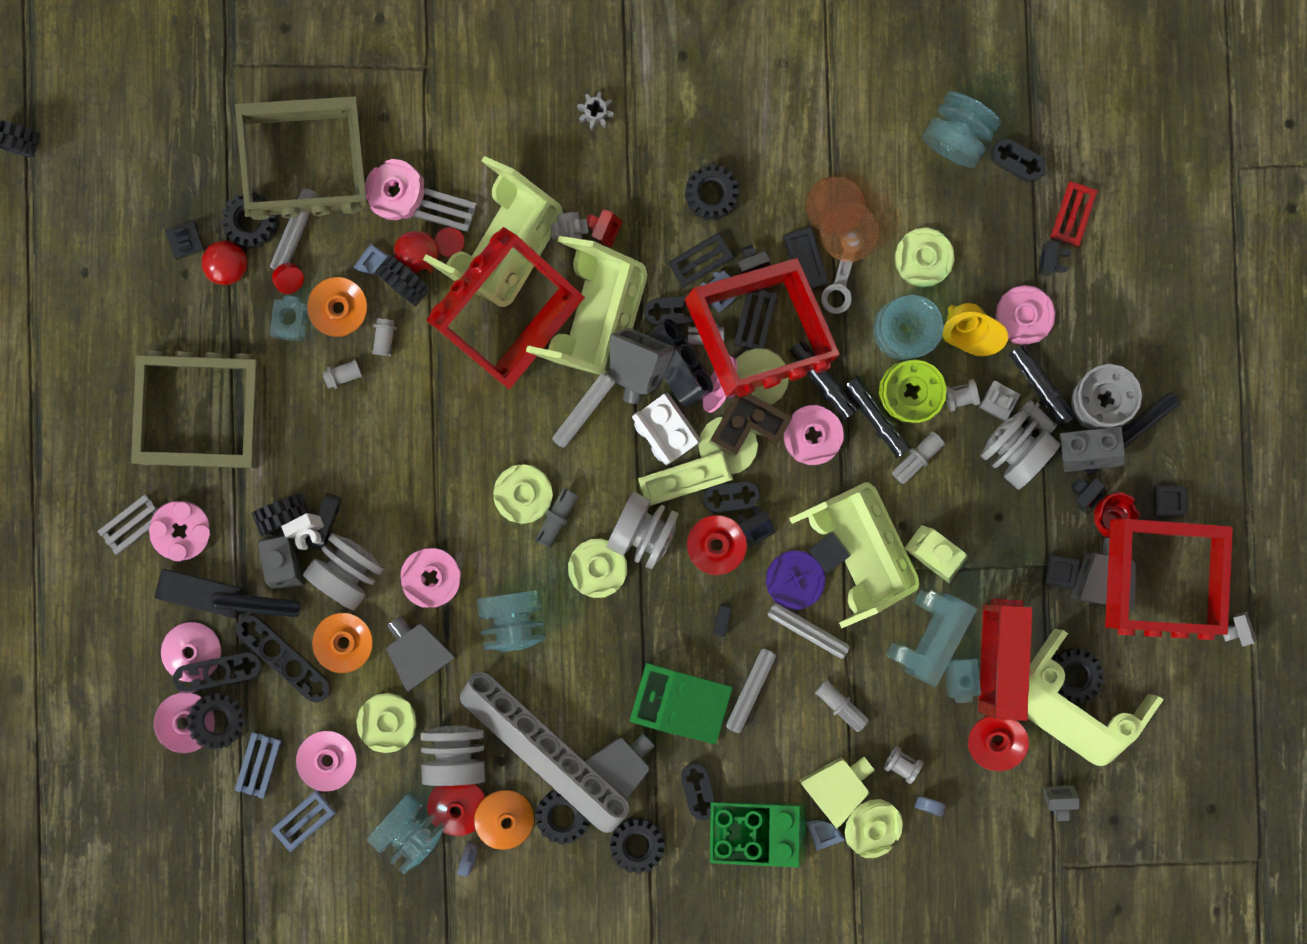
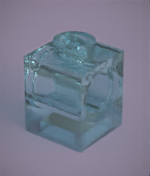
[269,296,308,342]

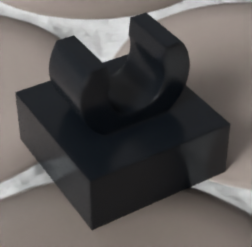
[165,221,205,260]
[1037,241,1071,276]
[738,245,771,274]
[1071,477,1107,515]
[739,506,776,547]

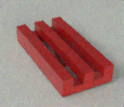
[1050,181,1098,247]

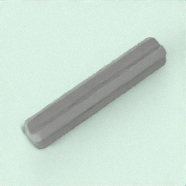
[270,188,318,270]
[552,372,616,448]
[768,603,850,659]
[726,648,776,733]

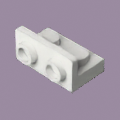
[632,392,702,465]

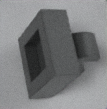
[1044,785,1079,822]

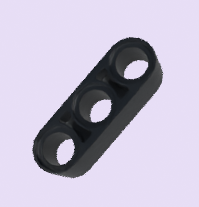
[645,319,714,407]
[154,568,246,618]

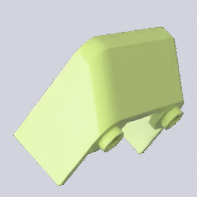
[423,156,563,307]
[526,236,647,375]
[789,482,919,628]
[1028,629,1164,766]

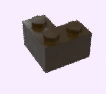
[708,394,792,457]

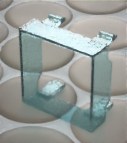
[886,590,977,688]

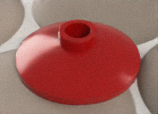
[687,515,747,575]
[968,716,1029,771]
[427,784,485,836]

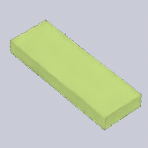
[638,451,733,506]

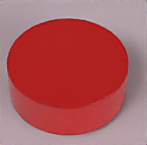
[435,227,465,258]
[272,263,304,294]

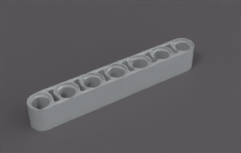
[460,672,629,833]

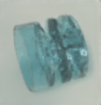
[921,91,1002,168]
[872,295,944,360]
[477,590,546,652]
[365,792,446,875]

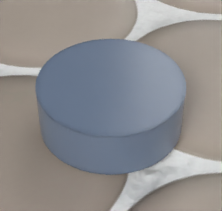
[914,796,946,817]

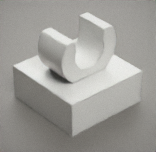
[281,513,324,550]

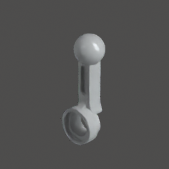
[821,230,864,314]

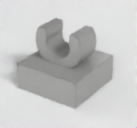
[979,380,1021,421]
[1223,611,1256,647]

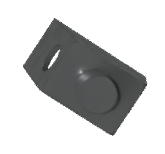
[610,327,674,404]
[258,531,304,591]
[1071,538,1136,610]
[386,615,456,692]
[584,733,655,800]

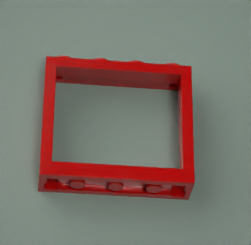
[426,227,585,390]
[684,258,840,397]
[1105,519,1233,640]
[978,599,1032,721]

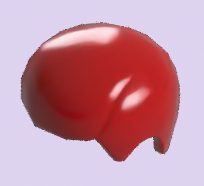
[394,231,439,274]
[201,240,248,285]
[1093,492,1140,538]

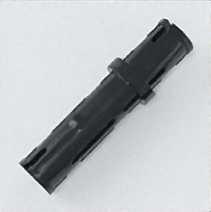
[789,339,859,421]
[1008,344,1076,427]
[844,376,912,459]

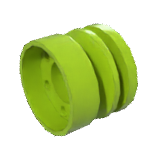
[878,360,947,423]

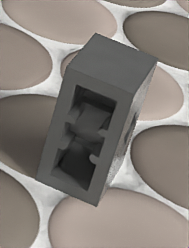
[1060,427,1125,472]

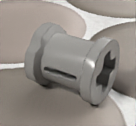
[946,379,980,412]
[884,746,923,784]

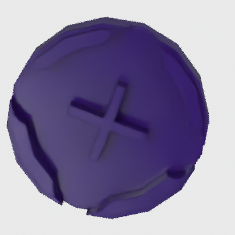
[766,550,826,610]

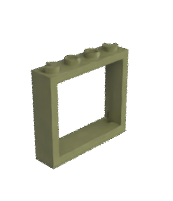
[235,96,366,220]
[131,350,261,469]

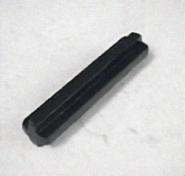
[211,592,300,617]

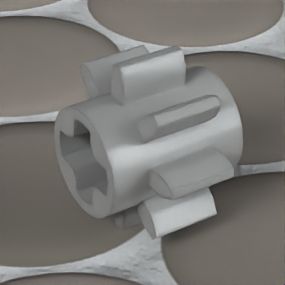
[577,92,614,130]
[551,212,589,246]

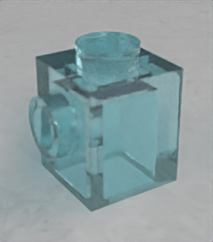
[944,658,981,703]

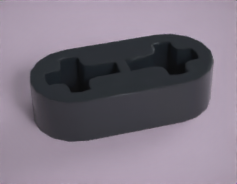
[991,139,1046,182]
[644,296,694,326]
[703,482,760,513]
[308,493,342,551]
[681,763,715,820]

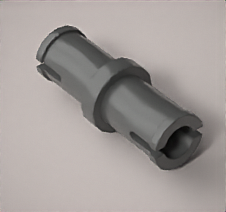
[534,487,579,549]

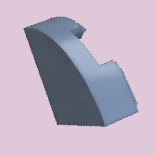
[354,244,388,274]
[806,819,845,850]
[457,841,478,877]

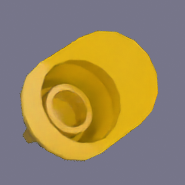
[942,303,1008,356]

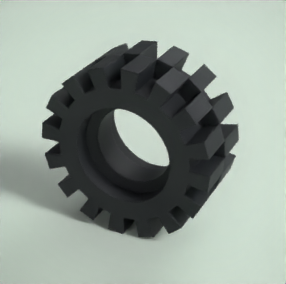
[0,119,41,158]
[685,164,739,221]
[221,192,279,248]
[374,254,431,307]
[251,493,310,536]
[1053,649,1105,704]
[187,693,245,749]
[535,790,589,845]
[610,817,664,874]

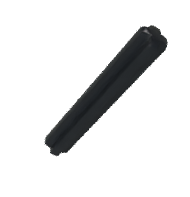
[1083,392,1180,475]

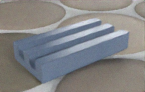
[235,732,282,799]
[271,790,337,852]

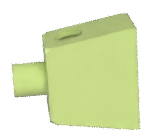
[905,525,967,583]
[799,756,875,829]

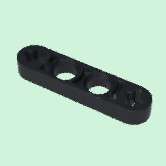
[236,615,331,703]

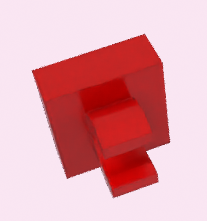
[587,209,623,248]

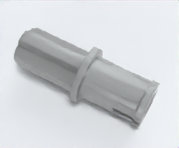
[892,432,945,484]
[815,679,869,732]

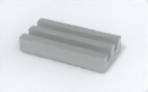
[413,188,477,233]
[97,495,157,555]

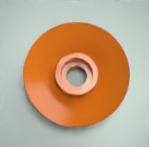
[307,277,367,337]
[312,613,373,673]
[474,790,534,850]

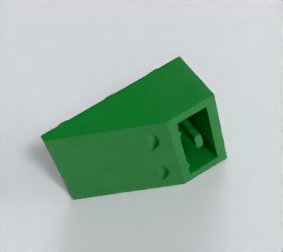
[629,662,732,745]
[710,802,806,868]

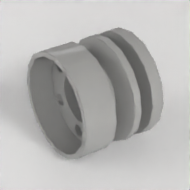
[1071,364,1142,430]
[980,409,1061,490]
[606,491,679,570]
[303,533,384,611]
[421,725,485,786]

